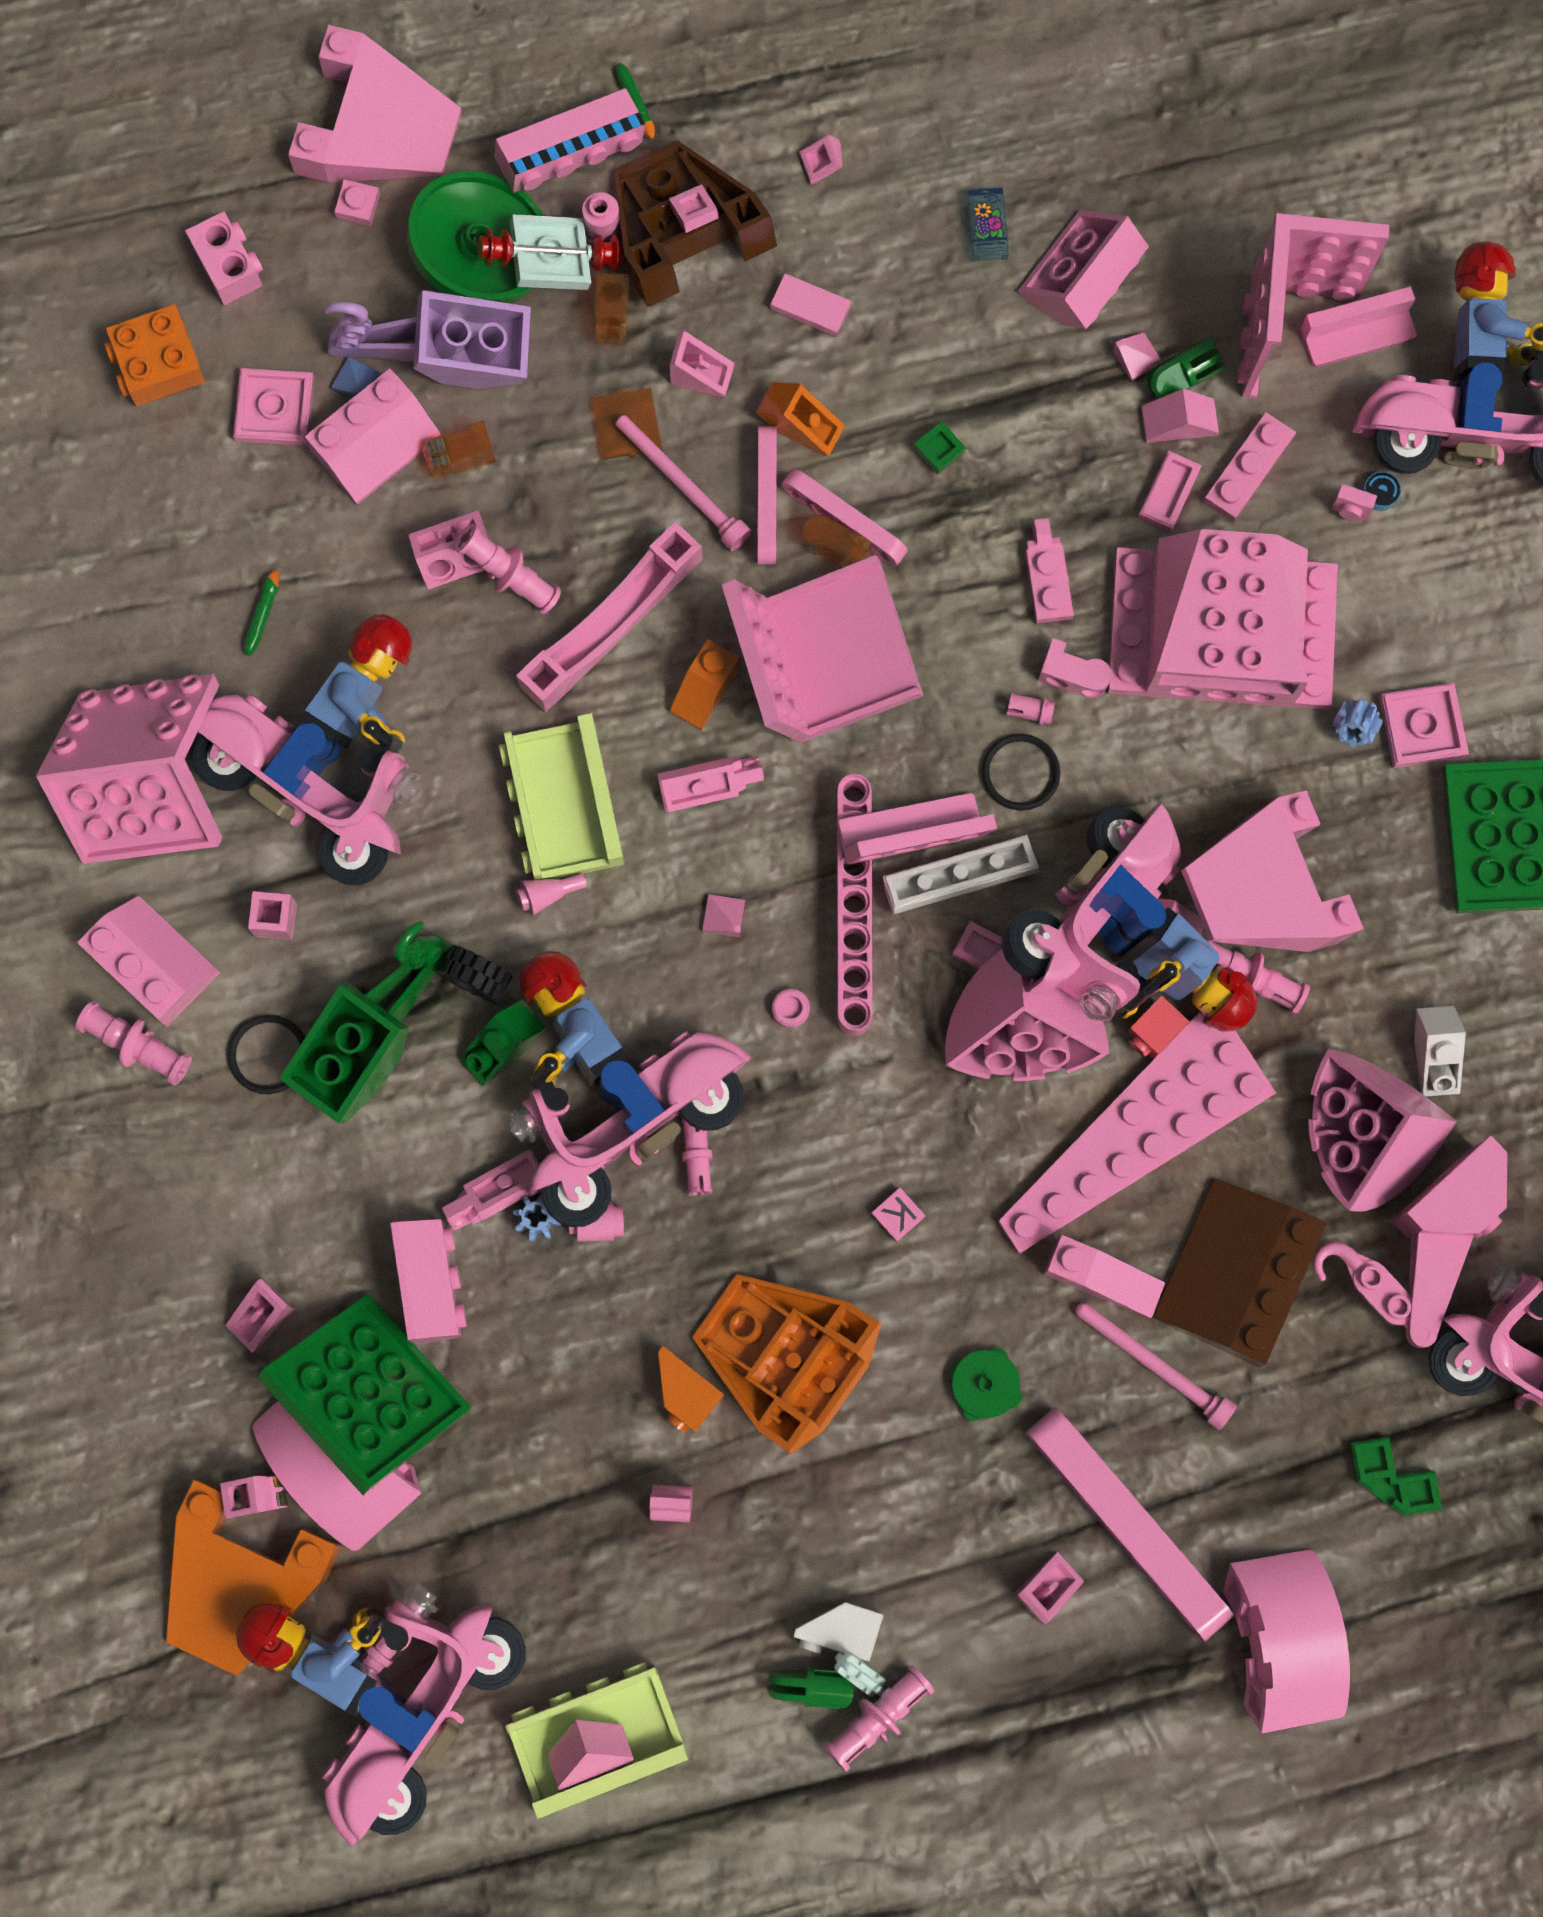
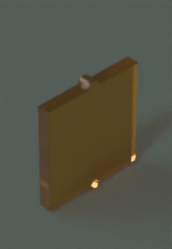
[592,388,662,460]

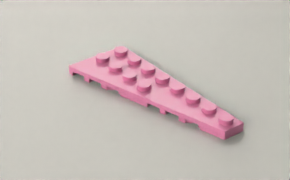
[998,1011,1276,1255]

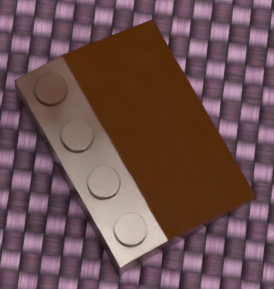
[1152,1178,1327,1367]

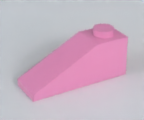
[1043,1235,1165,1319]

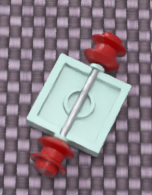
[477,214,624,290]

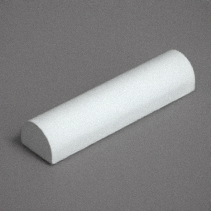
[883,835,1039,914]

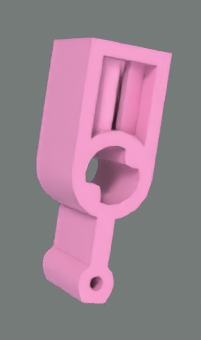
[649,1484,693,1523]

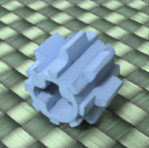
[1332,698,1383,747]
[513,1193,561,1242]

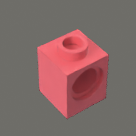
[1126,996,1190,1060]

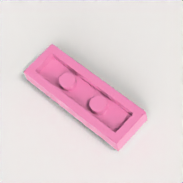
[1203,412,1296,522]

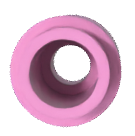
[582,192,620,241]
[569,1202,624,1242]

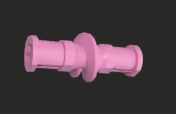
[454,524,561,615]
[1204,936,1310,1015]
[75,1001,192,1086]
[822,1665,935,1773]

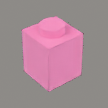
[248,891,297,941]

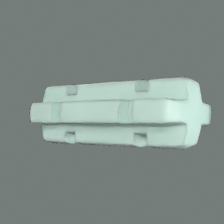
[834,1652,886,1697]

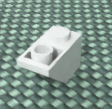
[1414,1006,1466,1097]
[793,1602,883,1662]

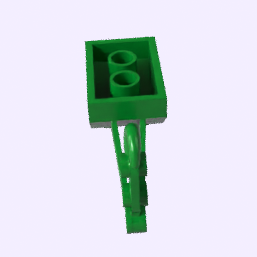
[279,921,452,1124]

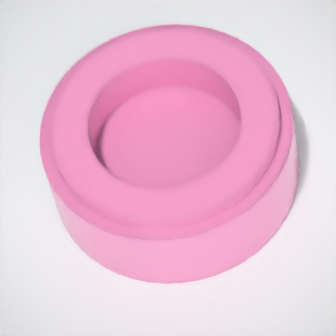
[772,989,810,1028]

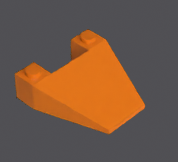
[166,1480,343,1676]

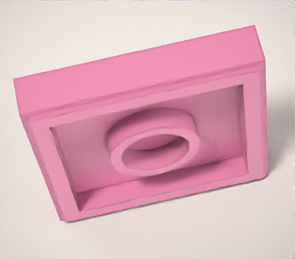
[233,368,315,446]
[1379,683,1469,768]

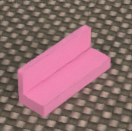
[1300,286,1417,368]

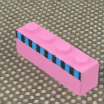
[494,88,645,193]

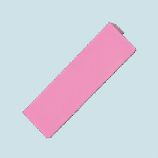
[837,793,997,865]

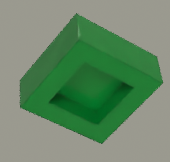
[914,421,966,475]

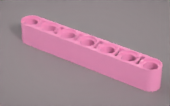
[836,774,872,1037]
[1025,1407,1234,1642]

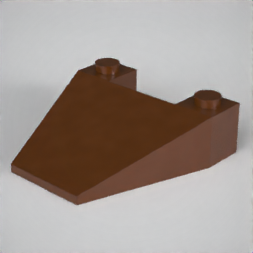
[613,140,777,307]

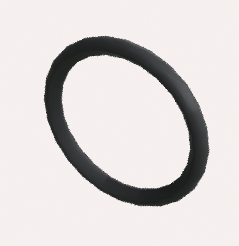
[982,734,1061,811]
[228,1015,305,1094]

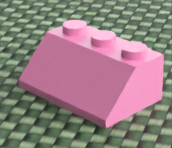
[1018,210,1149,329]
[304,368,442,505]
[77,896,220,1027]
[391,1219,467,1345]

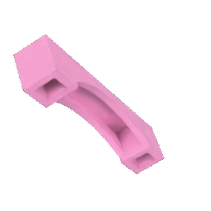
[516,521,703,713]

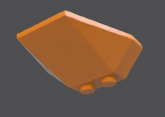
[692,1274,881,1454]

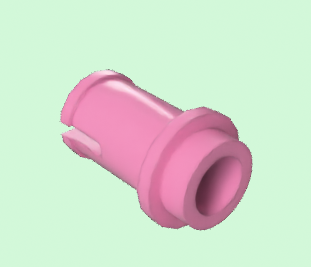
[1007,693,1055,726]

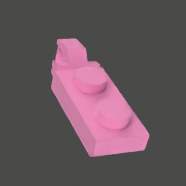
[1025,518,1074,624]
[657,757,764,812]
[442,1150,539,1230]

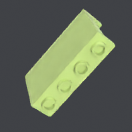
[499,713,624,880]
[505,1662,689,1819]

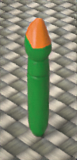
[616,63,655,139]
[244,570,279,656]

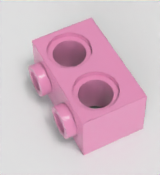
[185,211,263,305]
[408,510,490,589]

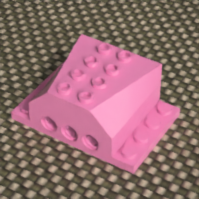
[1107,529,1338,710]

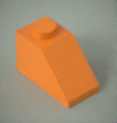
[755,382,845,456]
[670,639,740,731]
[658,1346,724,1434]

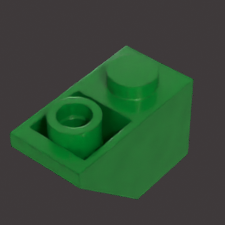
[458,999,547,1087]

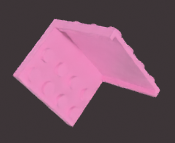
[1237,213,1389,398]
[722,555,924,743]
[36,673,223,864]

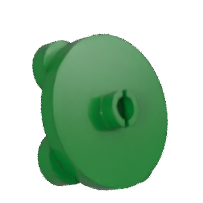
[949,1348,1022,1421]

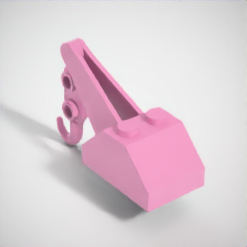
[1313,1136,1508,1348]

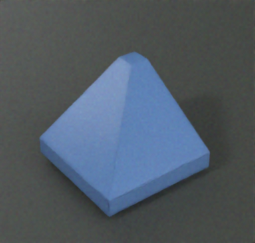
[331,357,381,399]

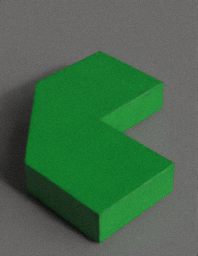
[1349,1437,1442,1515]

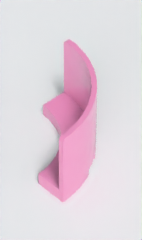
[252,1401,422,1551]
[1223,1550,1350,1733]

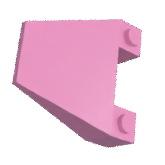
[288,25,462,183]
[1181,790,1364,952]

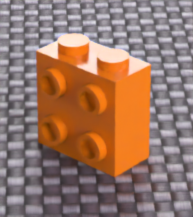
[104,304,206,407]

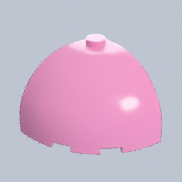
[945,949,1109,1081]
[1308,1049,1457,1212]

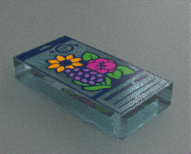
[966,187,1009,262]

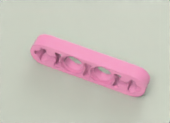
[757,426,777,565]
[781,469,908,567]

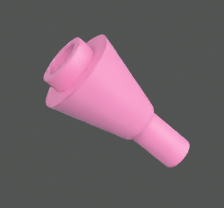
[515,873,587,916]

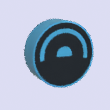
[1362,472,1401,511]

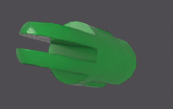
[1147,336,1226,398]
[767,1667,854,1709]

